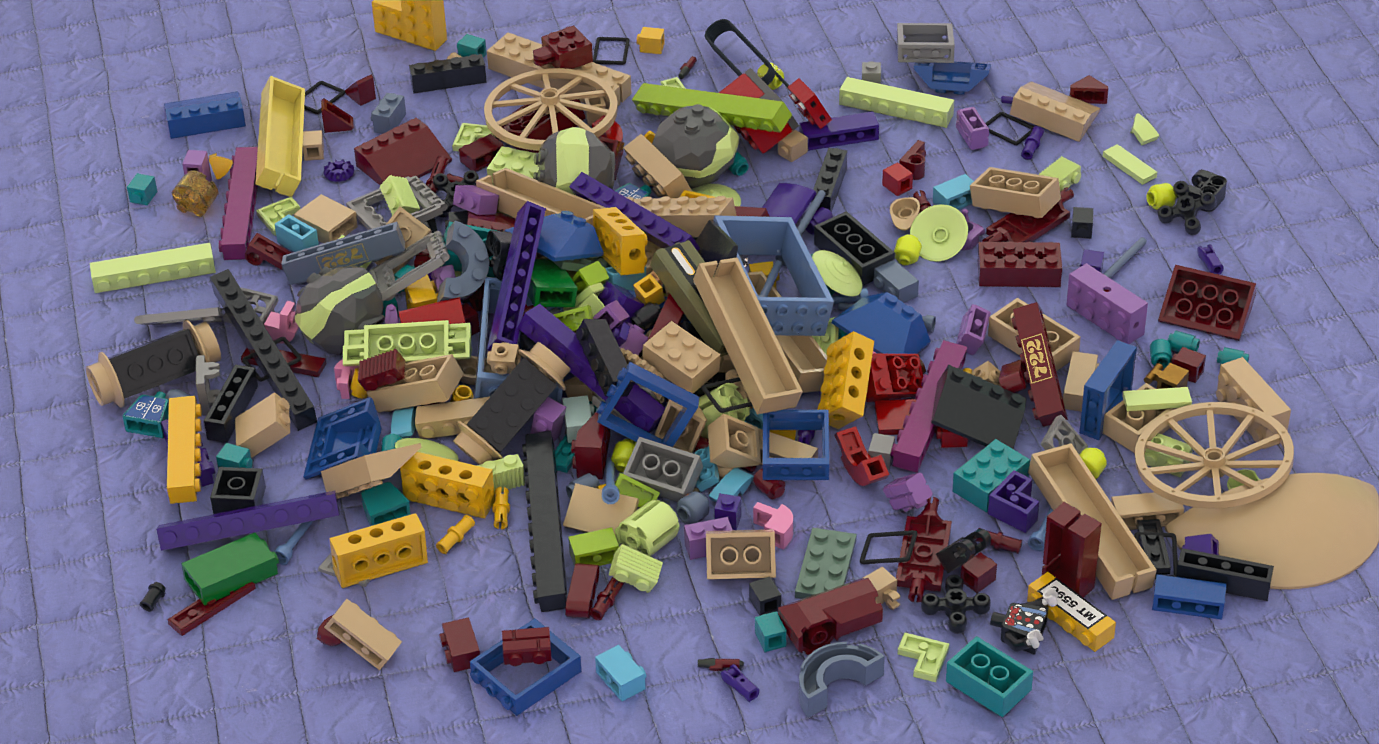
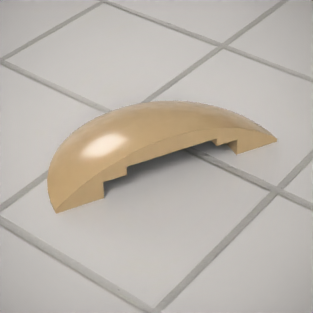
[1164,473,1379,589]

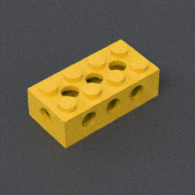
[593,207,648,275]
[818,331,874,429]
[400,452,495,519]
[329,513,428,588]

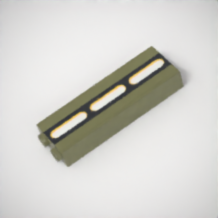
[650,240,728,357]

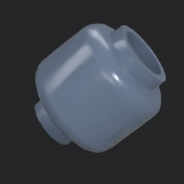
[676,491,710,524]

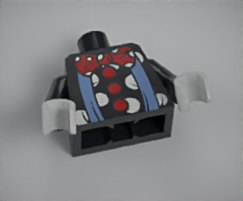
[990,588,1058,655]

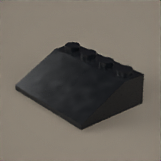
[696,220,738,275]
[931,365,1026,449]

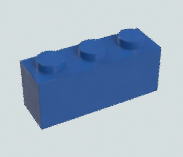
[1152,574,1226,620]

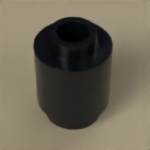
[630,302,661,330]

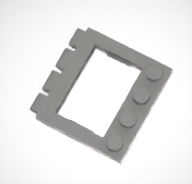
[346,176,448,230]
[370,231,450,301]
[134,307,226,325]

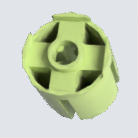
[698,383,750,438]
[615,500,680,557]

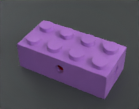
[1066,263,1148,344]

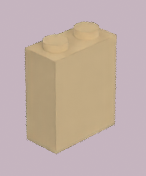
[294,194,358,243]
[235,392,291,458]

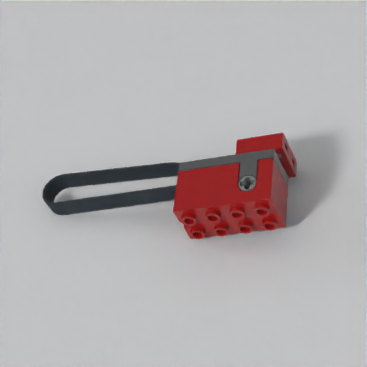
[705,19,832,154]

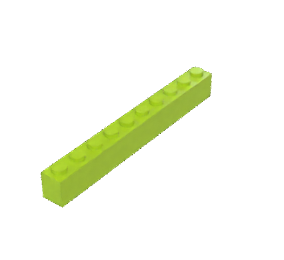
[632,83,792,132]

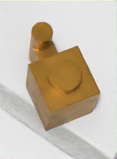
[1144,363,1189,389]

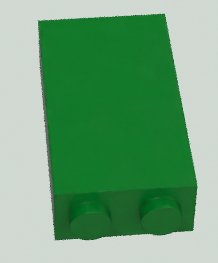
[527,259,577,307]
[181,532,279,606]

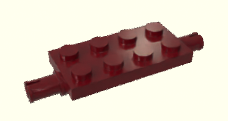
[982,187,1074,242]
[896,497,952,603]

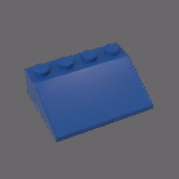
[164,91,246,139]

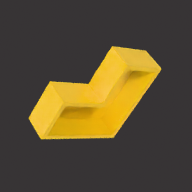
[372,0,447,51]

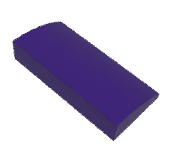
[762,183,817,224]

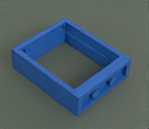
[1079,340,1137,440]
[596,362,699,447]
[763,410,830,480]
[470,618,582,716]

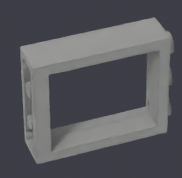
[897,23,955,63]

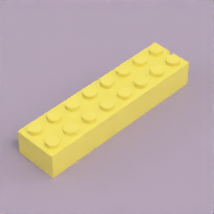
[255,76,305,197]

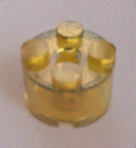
[172,171,218,217]

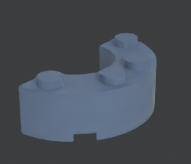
[437,221,489,303]
[799,642,885,718]

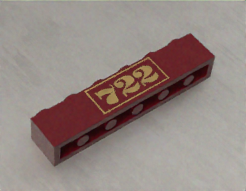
[1011,302,1068,427]

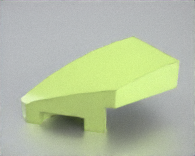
[1130,113,1160,145]

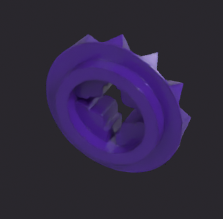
[323,159,354,182]

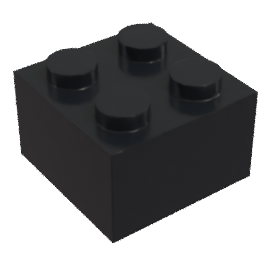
[210,467,266,514]

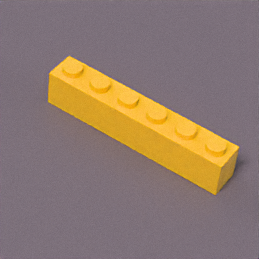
[167,396,202,504]

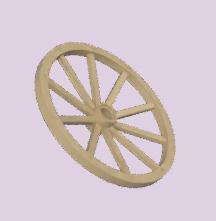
[484,68,618,151]
[1135,402,1294,508]

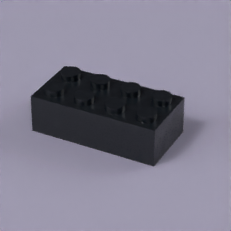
[814,211,895,286]

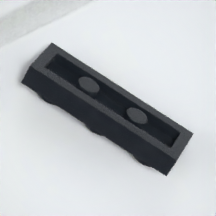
[1136,519,1171,575]

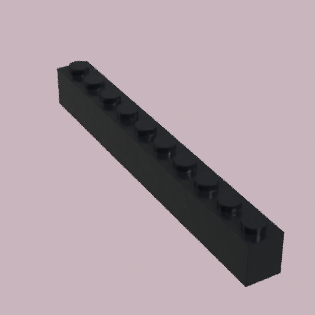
[210,269,317,431]
[522,430,567,612]

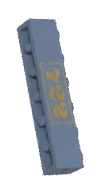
[281,222,405,285]

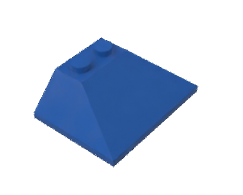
[914,61,991,94]
[505,211,603,262]
[831,292,931,354]
[303,397,382,480]

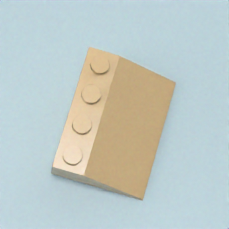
[1010,81,1101,142]
[321,443,422,499]

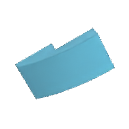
[391,406,416,438]
[694,446,720,492]
[709,468,754,502]

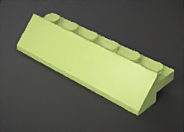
[343,320,472,366]

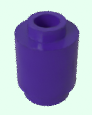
[806,207,833,235]

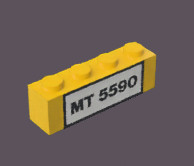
[1027,572,1116,652]

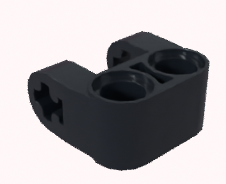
[1188,169,1227,212]
[485,230,512,281]
[936,529,991,574]

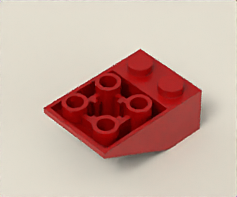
[865,353,923,402]

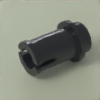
[140,582,166,612]

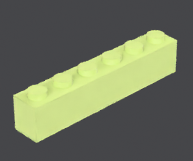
[839,77,954,128]
[90,243,216,293]

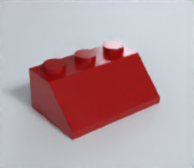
[399,297,467,324]

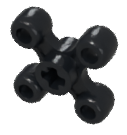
[433,170,479,217]
[1157,181,1217,235]
[921,575,991,634]

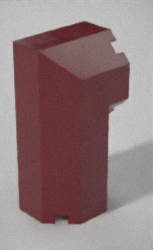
[778,578,883,655]

